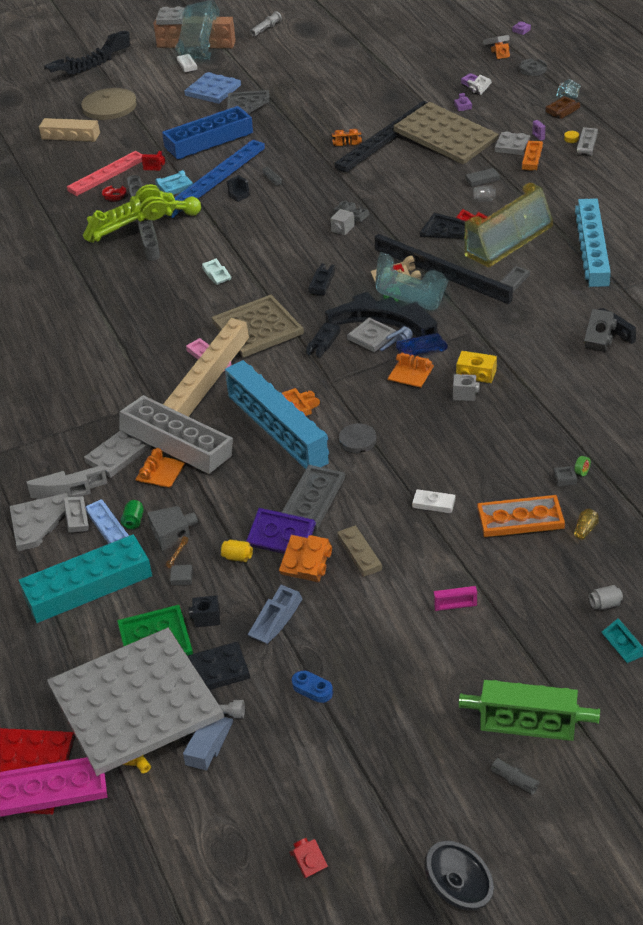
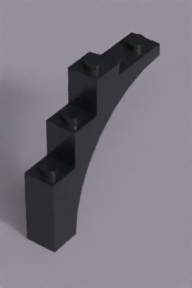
[325,292,438,342]

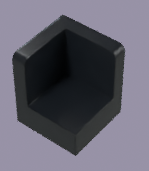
[227,175,250,202]

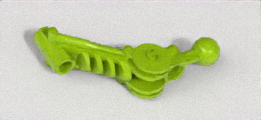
[83,184,201,243]

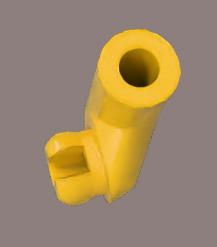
[123,755,151,773]

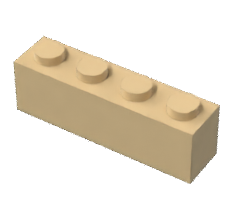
[39,118,100,142]

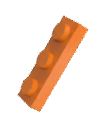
[522,141,543,171]

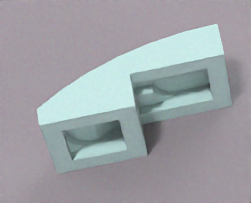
[202,258,231,285]

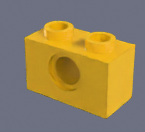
[456,351,497,383]

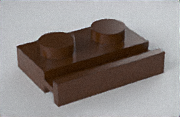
[545,96,580,119]

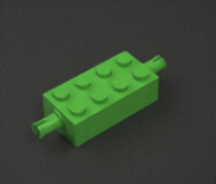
[459,680,600,741]

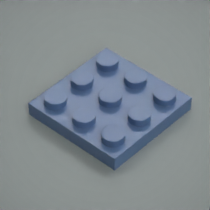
[184,72,241,104]

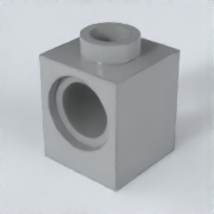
[453,374,480,401]

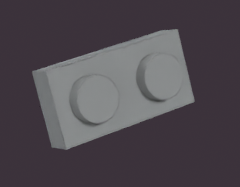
[63,496,89,532]

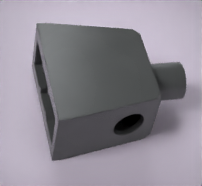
[147,506,198,551]

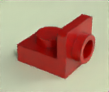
[141,151,165,171]

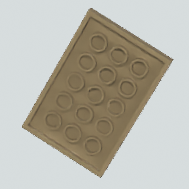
[393,102,499,165]

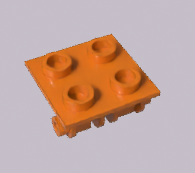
[332,129,362,146]
[388,353,434,388]
[135,448,186,488]

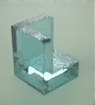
[557,79,581,99]

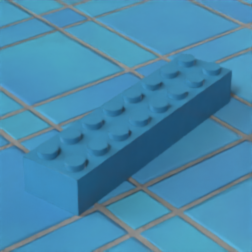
[225,360,329,469]

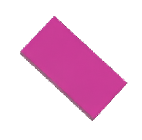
[434,586,477,611]

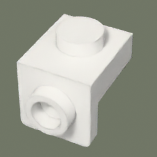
[467,75,492,95]

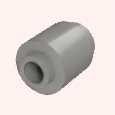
[589,585,623,610]

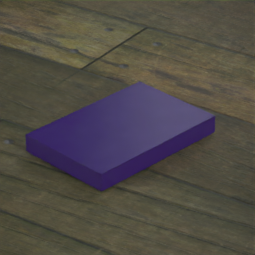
[246,508,316,554]

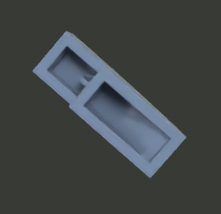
[248,585,302,644]
[183,717,233,770]

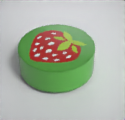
[575,456,591,476]

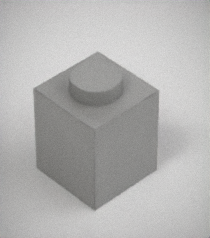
[331,209,354,235]

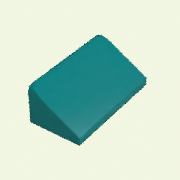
[602,618,643,663]

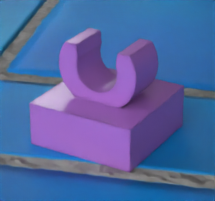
[454,93,472,111]

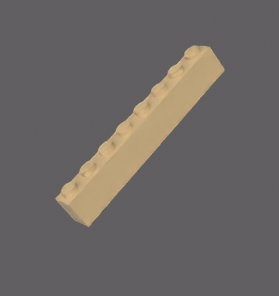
[163,318,249,417]

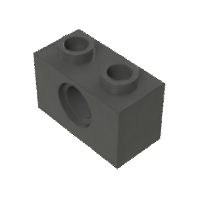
[584,309,617,351]

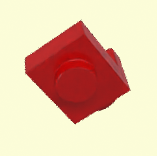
[289,838,328,878]

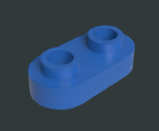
[292,671,333,703]

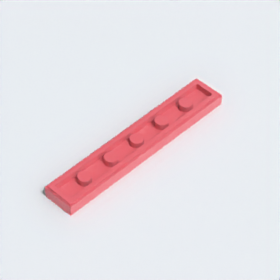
[67,151,143,196]

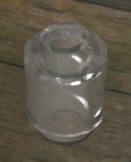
[474,186,496,202]

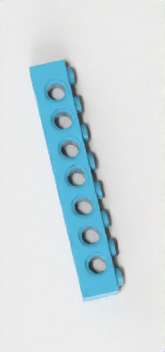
[575,199,611,287]

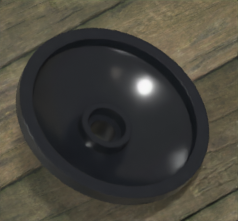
[424,841,494,911]

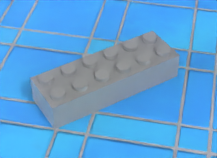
[119,395,233,474]

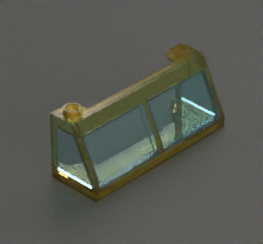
[465,182,553,267]

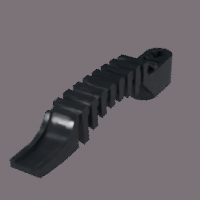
[44,31,130,75]

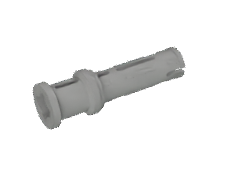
[250,11,282,37]

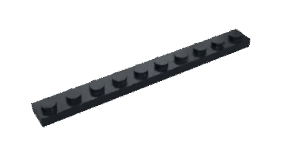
[334,101,428,172]
[375,234,513,305]

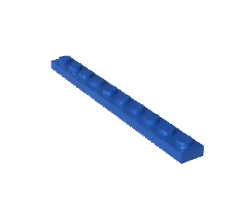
[165,140,265,218]

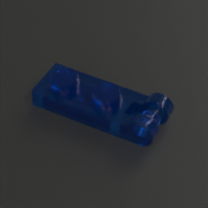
[396,333,448,356]

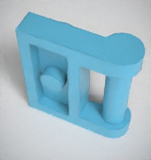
[155,170,193,195]

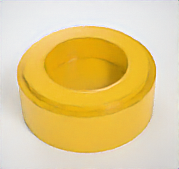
[564,131,579,143]

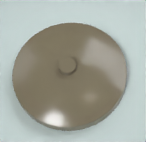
[81,88,137,120]

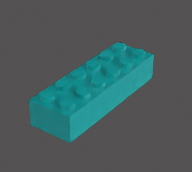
[19,534,152,623]

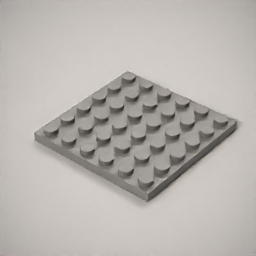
[47,628,224,776]

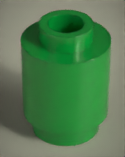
[121,500,144,529]

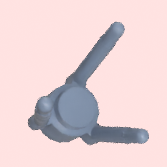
[380,326,413,354]

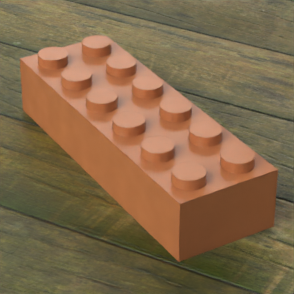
[154,17,235,48]

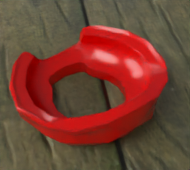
[102,186,126,202]

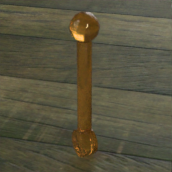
[166,536,188,568]

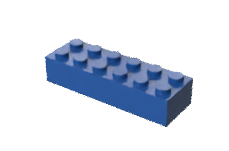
[162,106,253,159]

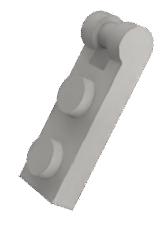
[577,127,598,156]

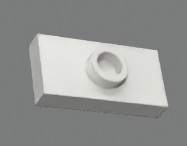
[177,54,197,72]
[412,490,455,513]

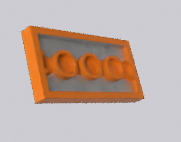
[477,495,565,537]

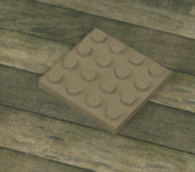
[212,295,304,358]

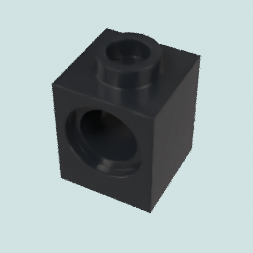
[189,595,221,628]

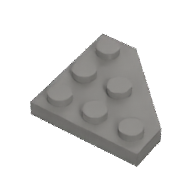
[10,493,68,551]

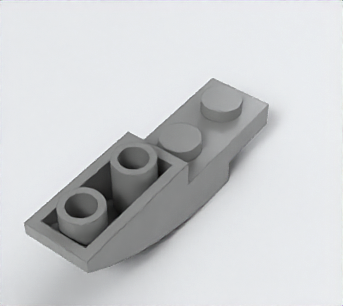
[26,465,108,499]

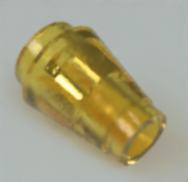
[574,509,599,539]

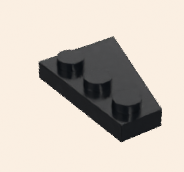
[420,212,477,239]

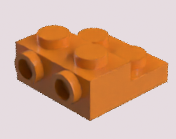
[279,535,332,582]

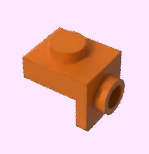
[491,42,510,59]

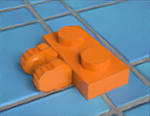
[282,388,320,416]

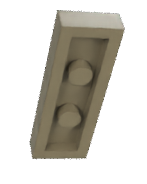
[337,525,382,577]

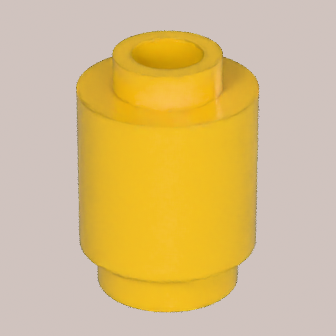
[221,540,253,562]

